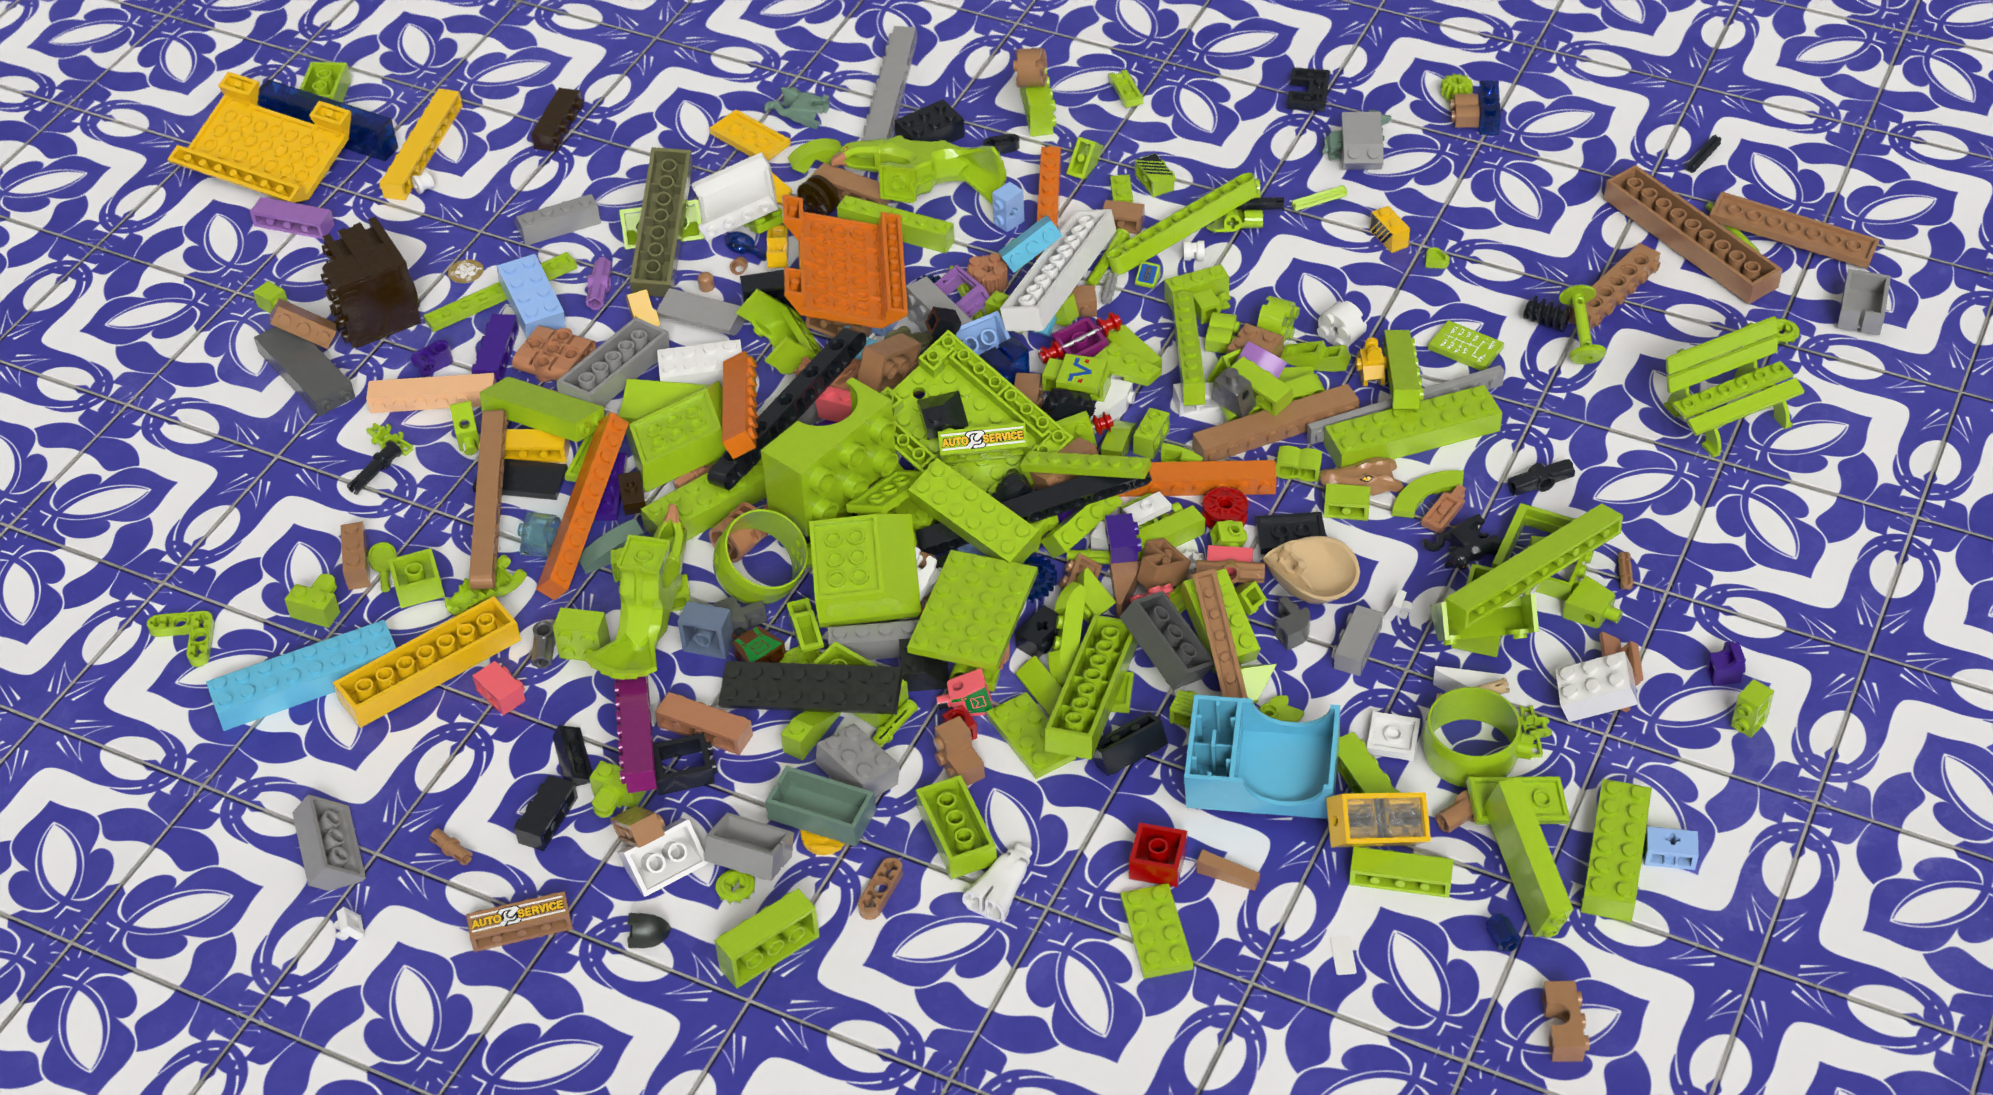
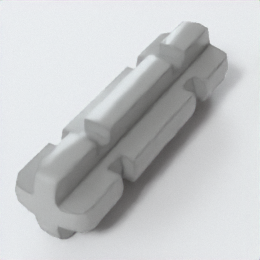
[1101,272,1118,305]

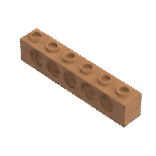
[1569,243,1661,331]

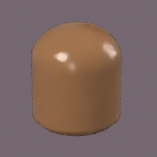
[730,256,748,275]
[697,272,715,292]

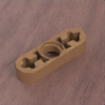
[858,858,903,920]

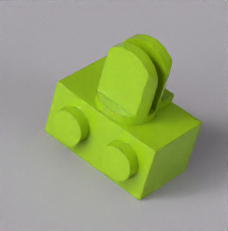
[284,574,340,628]
[589,761,646,818]

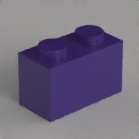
[1105,513,1142,564]

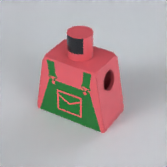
[936,668,993,717]

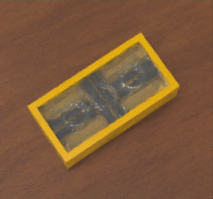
[1326,792,1431,847]

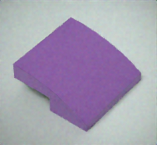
[1235,341,1287,378]

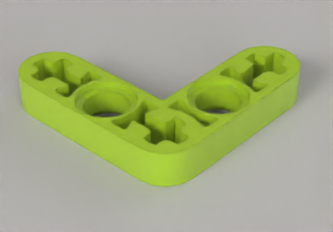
[147,611,215,667]

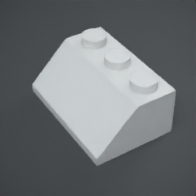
[617,818,709,897]

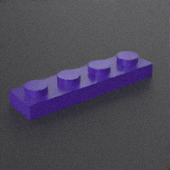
[595,453,628,521]

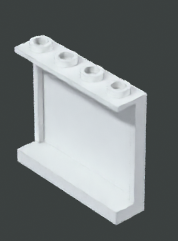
[692,152,778,241]

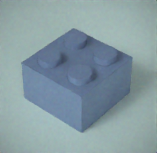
[678,601,734,660]

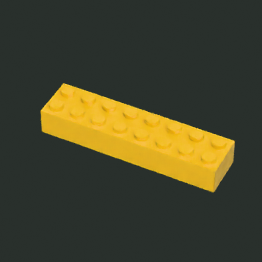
[332,596,521,728]

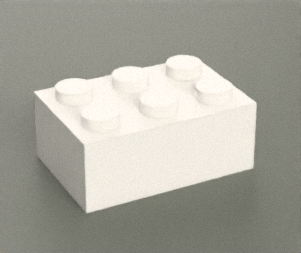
[1555,651,1638,722]

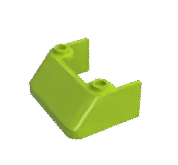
[736,289,822,375]
[1430,594,1539,645]

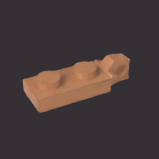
[1421,484,1466,534]

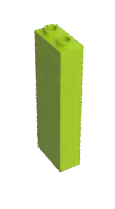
[479,376,605,442]
[1484,778,1574,938]

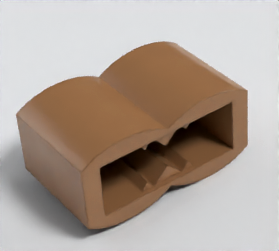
[1450,93,1480,128]

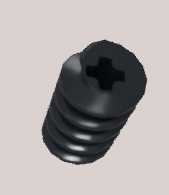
[1523,296,1570,332]

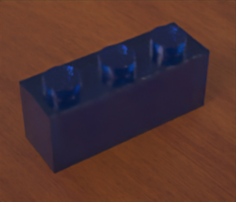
[1478,80,1501,135]

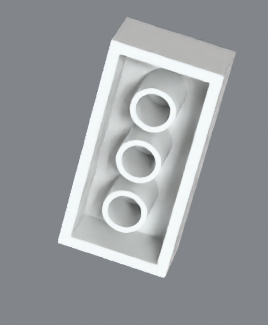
[657,339,742,386]

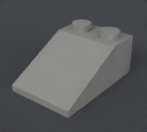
[1341,112,1384,170]

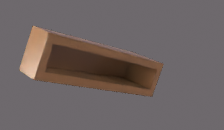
[1197,849,1261,891]

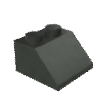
[899,638,949,692]

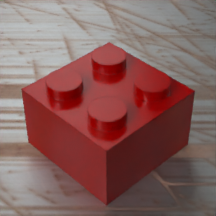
[1129,822,1188,888]

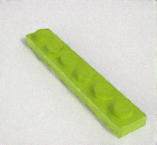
[1020,451,1152,479]

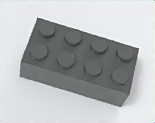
[1119,591,1215,690]

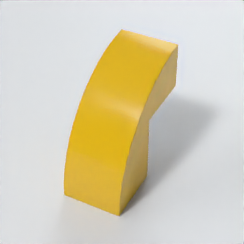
[626,289,660,326]

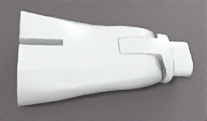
[962,844,1032,922]

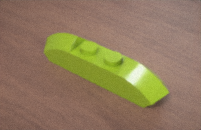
[1048,581,1086,688]

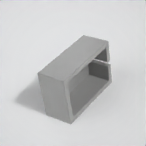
[1837,269,1891,335]
[816,724,900,797]
[704,812,794,881]

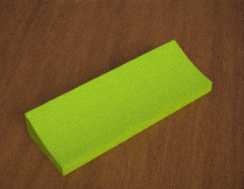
[618,379,723,422]

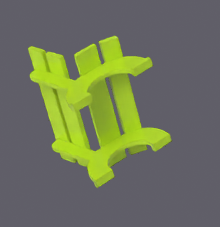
[1664,316,1804,458]

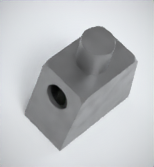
[1211,368,1256,418]

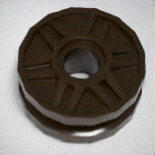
[797,175,840,216]

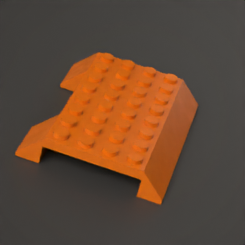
[782,194,908,329]

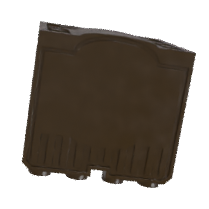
[321,216,421,348]

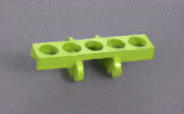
[366,423,414,456]
[1519,705,1552,758]

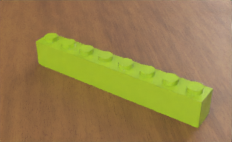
[1172,291,1205,406]

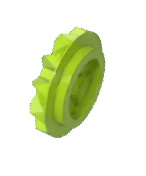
[1769,319,1800,345]
[716,869,755,904]

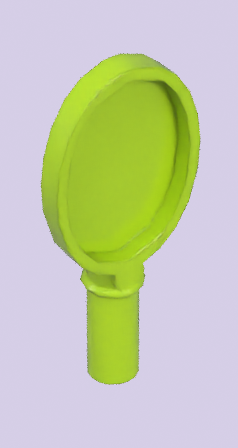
[368,542,397,592]

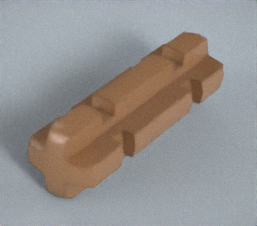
[1618,552,1634,590]

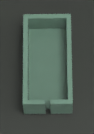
[765,766,876,847]

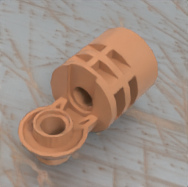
[709,502,768,562]

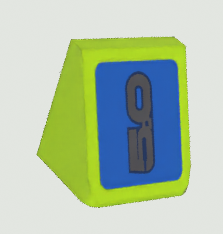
[1135,261,1161,289]

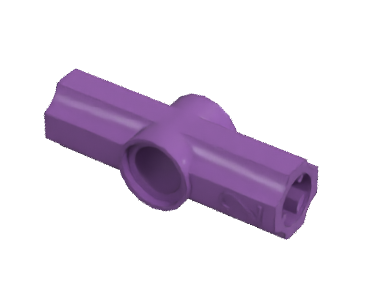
[586,257,612,310]

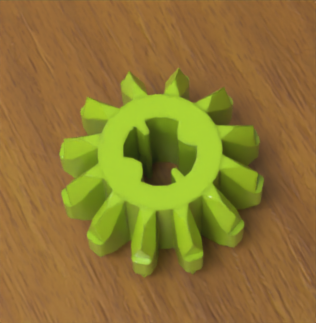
[1440,73,1473,101]

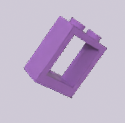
[935,264,990,318]

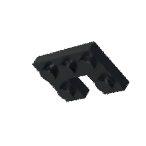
[1287,67,1330,111]

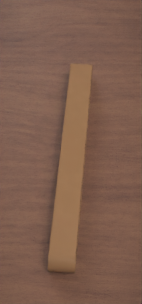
[469,409,507,590]

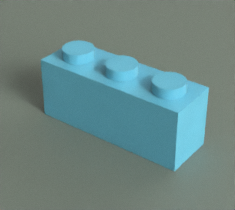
[998,215,1063,272]

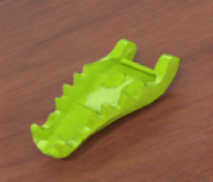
[444,554,527,616]

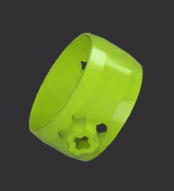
[713,509,812,605]
[1422,687,1535,788]

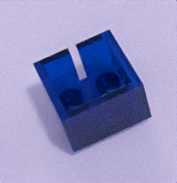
[980,337,1030,385]

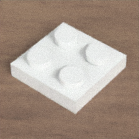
[1367,712,1420,761]

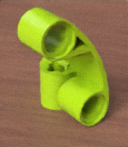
[1206,179,1263,232]

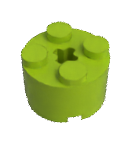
[1257,296,1300,342]

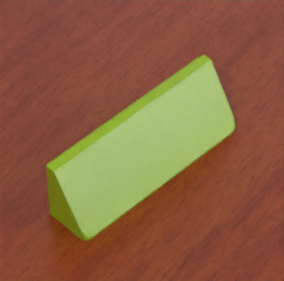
[1015,656,1062,717]

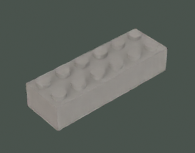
[557,317,669,406]

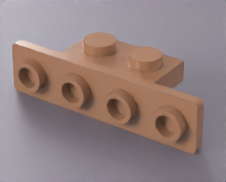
[1599,632,1644,712]

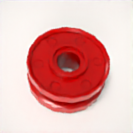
[1202,487,1249,530]

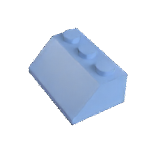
[955,311,1015,363]

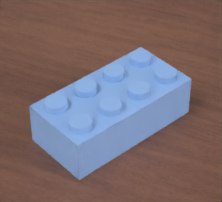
[497,254,566,338]

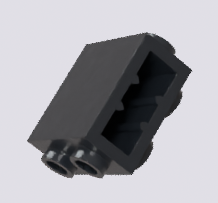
[1041,388,1096,421]

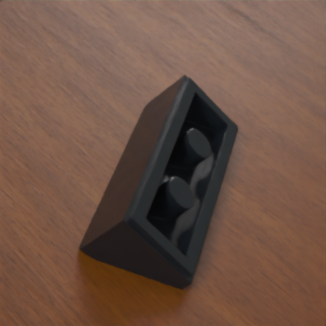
[553,725,592,787]

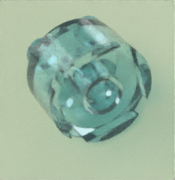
[518,512,561,558]

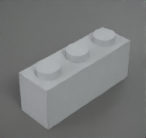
[1331,605,1383,676]

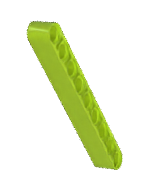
[1107,173,1258,275]

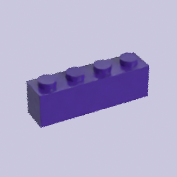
[472,314,519,383]

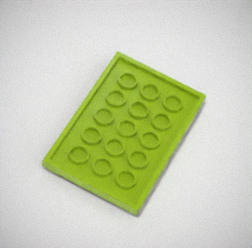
[907,550,1038,672]

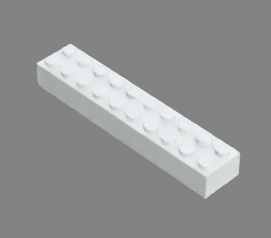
[1000,209,1116,332]

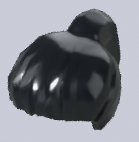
[992,472,1032,503]

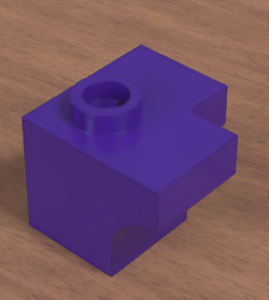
[1706,641,1746,686]

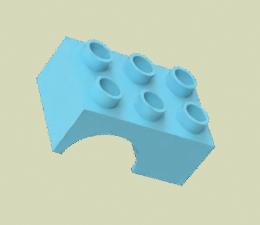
[1184,695,1340,819]

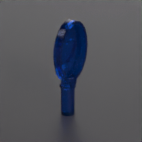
[724,231,767,261]

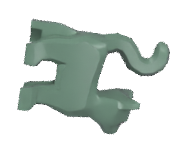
[764,87,830,129]

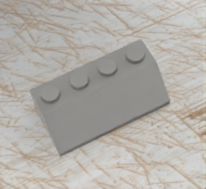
[514,194,601,246]
[828,618,920,660]
[292,794,366,891]

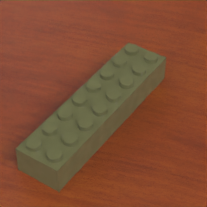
[630,147,693,297]

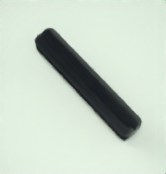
[1686,135,1722,173]

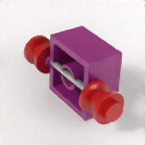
[1038,312,1122,365]

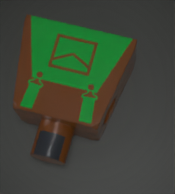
[732,626,786,663]

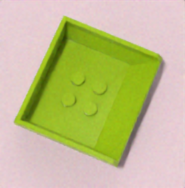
[626,381,727,492]
[809,514,921,628]

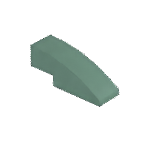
[579,518,644,574]

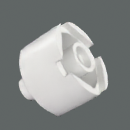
[1317,301,1367,347]

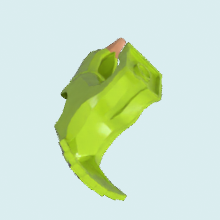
[830,135,1006,205]
[585,504,687,680]

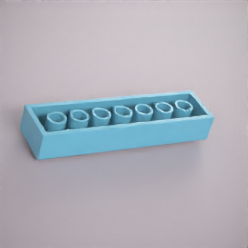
[206,620,396,731]

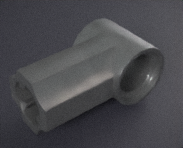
[531,621,556,669]

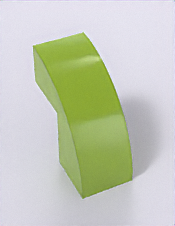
[788,138,842,174]

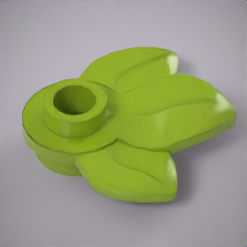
[1258,695,1304,722]

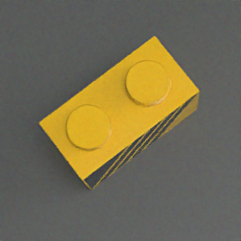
[1370,206,1410,253]

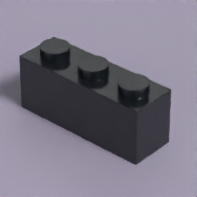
[1093,712,1168,776]
[514,775,578,851]

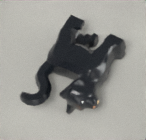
[1422,514,1502,569]

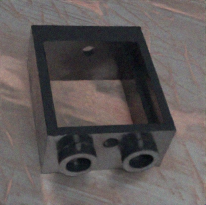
[653,733,718,796]

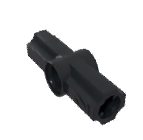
[1507,459,1575,496]

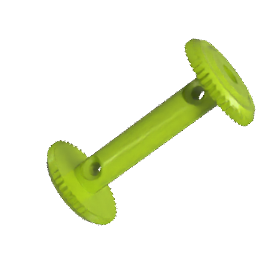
[1559,285,1607,365]

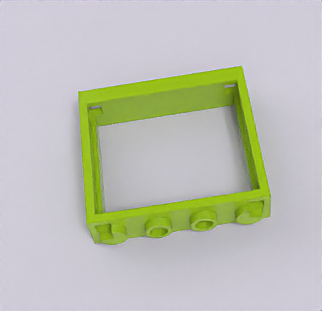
[1492,503,1594,601]

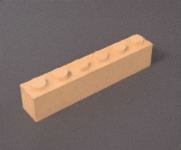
[366,373,496,413]

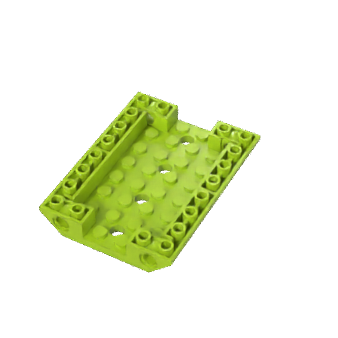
[881,330,1074,496]

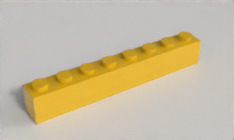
[380,89,463,201]

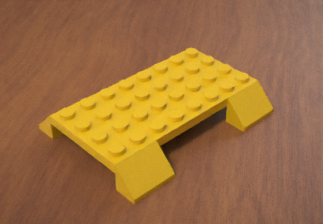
[167,71,351,203]

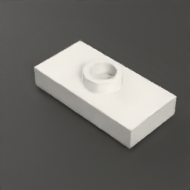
[1122,491,1172,526]

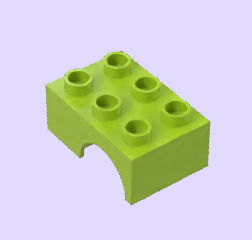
[761,377,899,537]

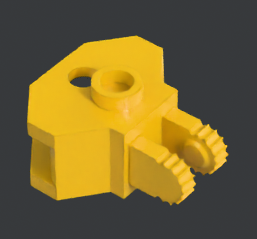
[1356,337,1387,386]

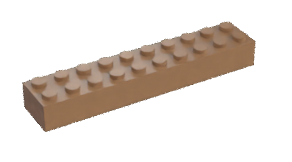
[1604,165,1782,304]

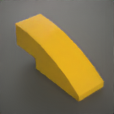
[766,224,789,268]

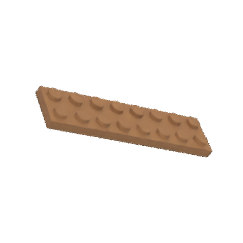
[1709,191,1880,269]

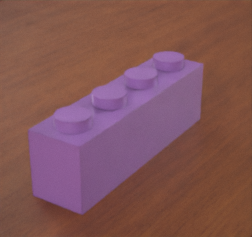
[250,197,335,239]

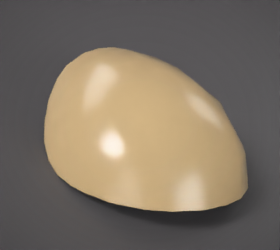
[1263,536,1360,604]

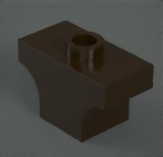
[618,471,646,516]

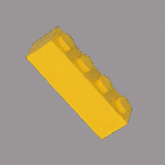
[479,429,570,463]

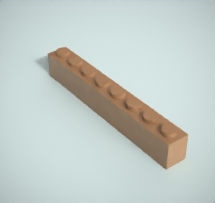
[1192,384,1360,461]

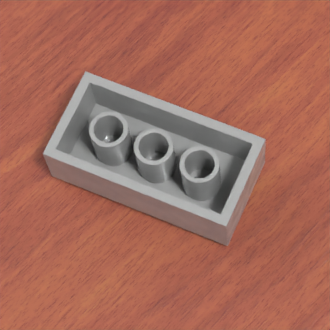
[906,276,972,340]

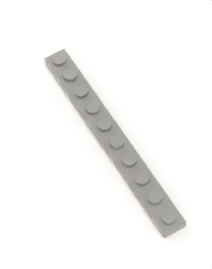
[1307,365,1504,445]

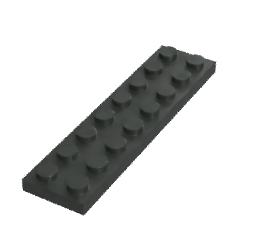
[718,661,904,715]

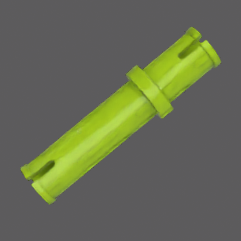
[871,699,918,748]

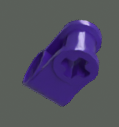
[411,340,453,376]

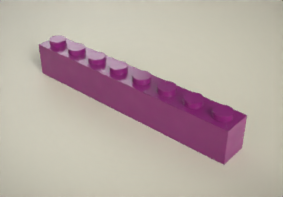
[614,676,657,793]

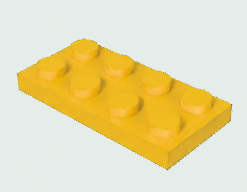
[709,109,791,161]

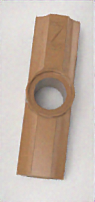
[1196,559,1265,584]
[1435,790,1475,833]

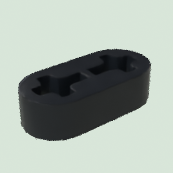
[984,134,1020,154]

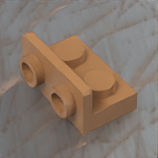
[1058,553,1102,595]

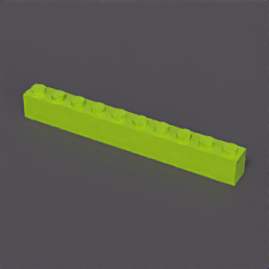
[1445,503,1623,629]

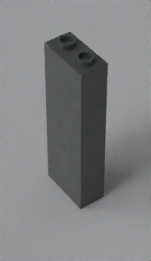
[254,326,355,417]

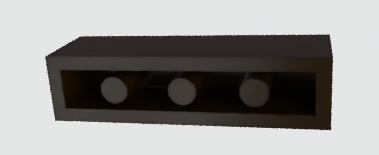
[531,88,584,152]

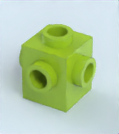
[1210,520,1247,547]

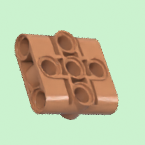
[512,325,596,382]

